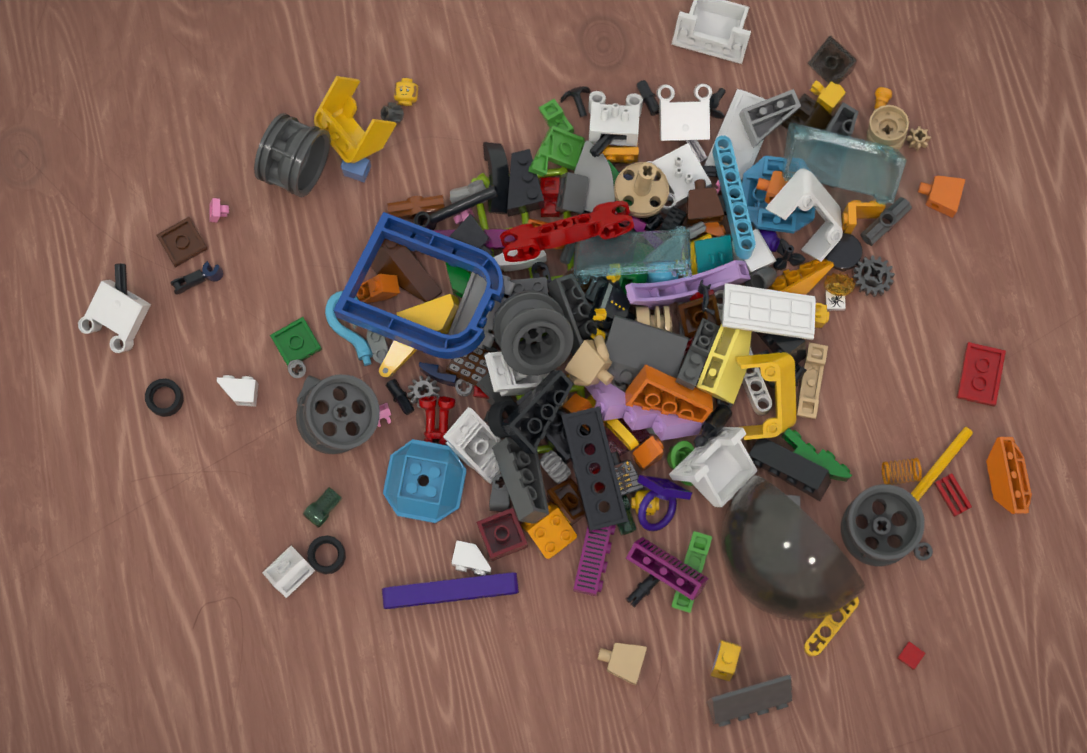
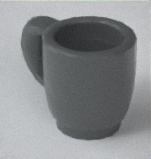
[744,267,777,289]

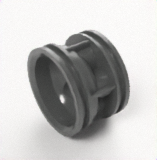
[254,113,331,198]
[296,374,380,454]
[841,484,925,566]

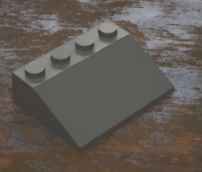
[605,315,688,385]
[706,675,792,727]

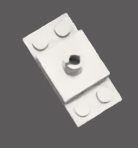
[484,352,550,396]
[443,407,502,484]

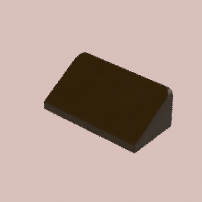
[797,104,832,146]

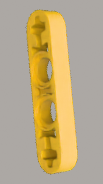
[586,395,639,451]
[804,592,859,657]

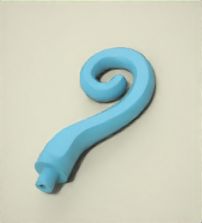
[325,291,373,366]

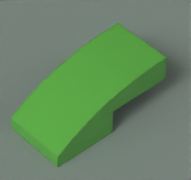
[538,99,574,133]

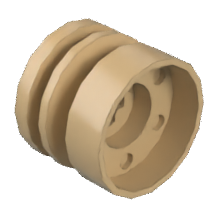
[866,105,909,154]
[635,306,672,332]

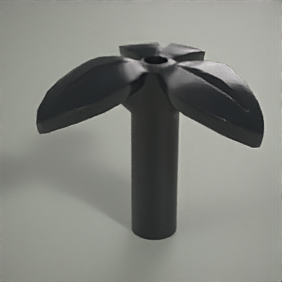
[560,86,591,117]
[709,88,726,119]
[773,238,806,270]

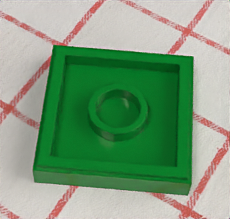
[270,317,322,366]

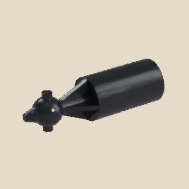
[694,404,732,448]

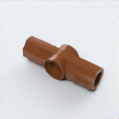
[387,195,445,219]

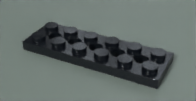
[560,406,628,531]

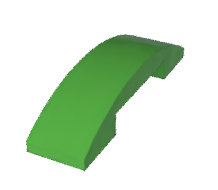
[671,531,712,613]

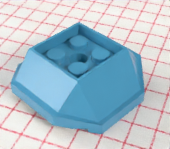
[742,156,815,234]
[383,439,467,523]

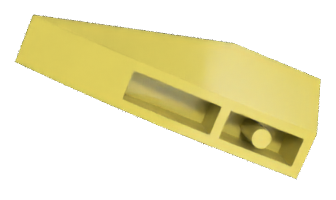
[696,324,752,405]

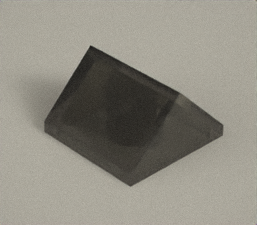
[808,36,857,84]

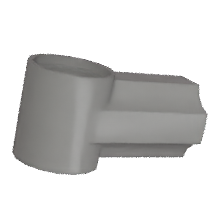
[450,180,486,204]

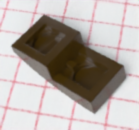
[781,93,819,135]

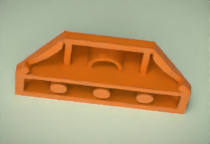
[986,437,1032,514]

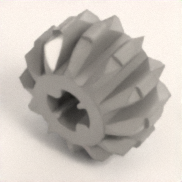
[408,376,440,408]
[539,450,571,484]

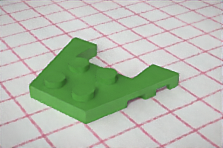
[528,126,585,177]

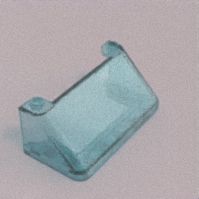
[782,123,907,205]
[574,226,693,284]

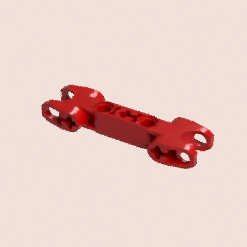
[500,201,634,262]

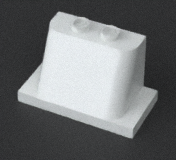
[672,0,751,64]
[669,427,758,507]

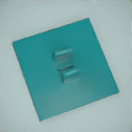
[694,234,733,274]

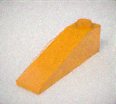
[767,259,834,295]

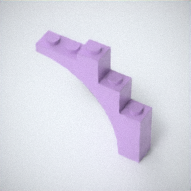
[625,260,751,310]
[585,381,704,441]

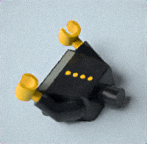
[588,268,636,329]

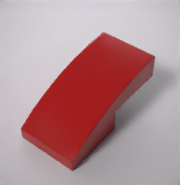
[541,177,560,217]

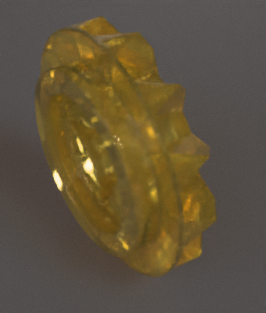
[824,272,855,296]

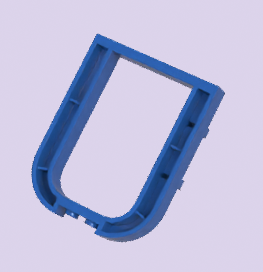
[333,212,504,359]

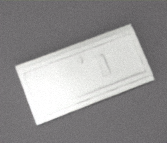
[704,89,766,182]
[722,283,816,340]

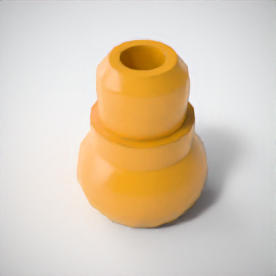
[874,87,892,110]

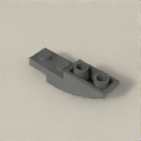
[675,318,720,390]

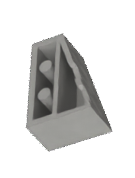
[739,89,801,148]

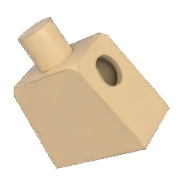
[598,643,647,685]

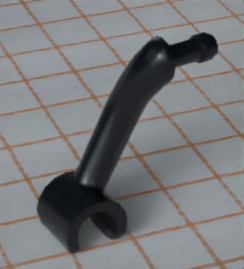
[698,280,715,315]

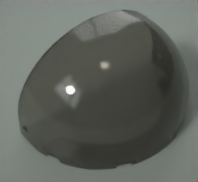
[721,475,865,621]

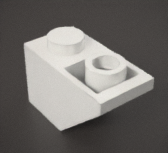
[217,375,258,407]
[451,541,491,576]

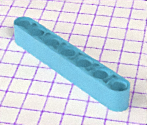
[712,136,756,259]

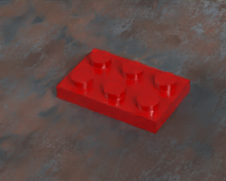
[956,342,1006,407]

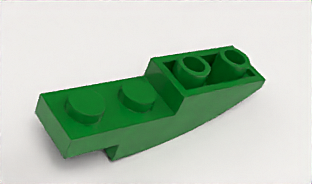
[781,428,852,482]

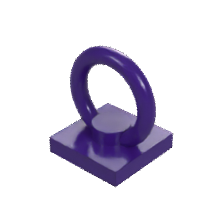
[637,475,692,531]

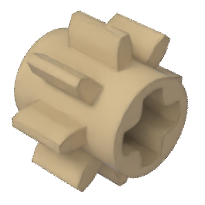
[906,126,931,151]

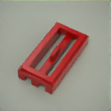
[934,473,972,517]

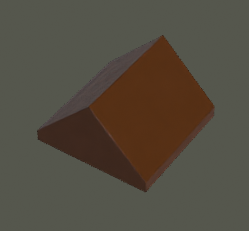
[676,294,721,338]
[547,478,585,526]

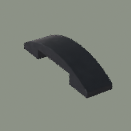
[483,142,509,215]

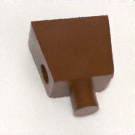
[686,179,724,225]

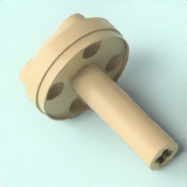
[614,162,669,218]

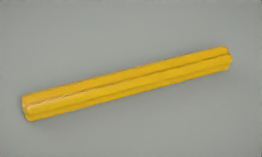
[910,427,973,501]

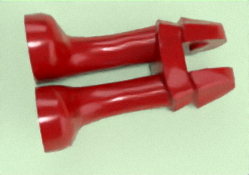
[419,396,456,446]

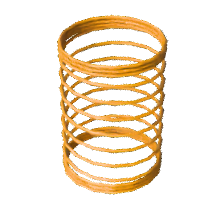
[882,457,922,485]

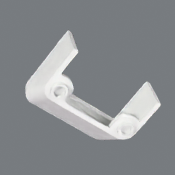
[766,168,843,262]

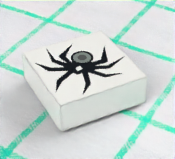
[825,290,846,310]

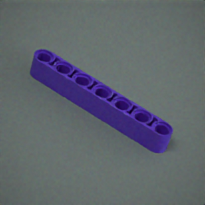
[382,573,519,609]

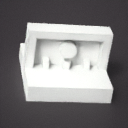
[262,546,315,598]

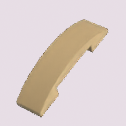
[796,342,828,419]

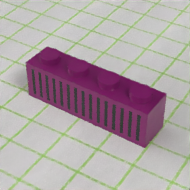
[573,525,616,597]
[626,537,709,601]

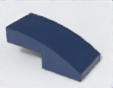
[419,362,457,387]

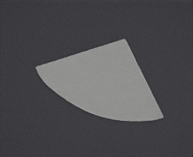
[574,140,615,212]

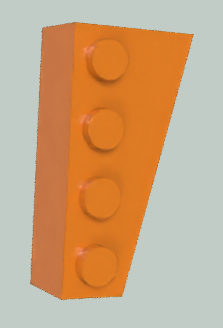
[625,364,713,423]

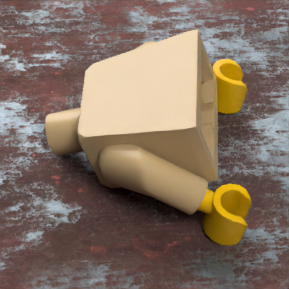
[564,328,614,386]

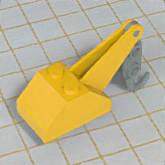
[352,294,460,378]

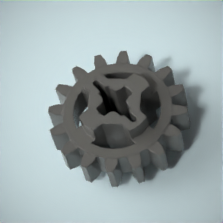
[852,255,895,297]

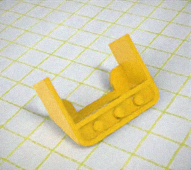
[314,76,397,163]
[735,352,797,440]

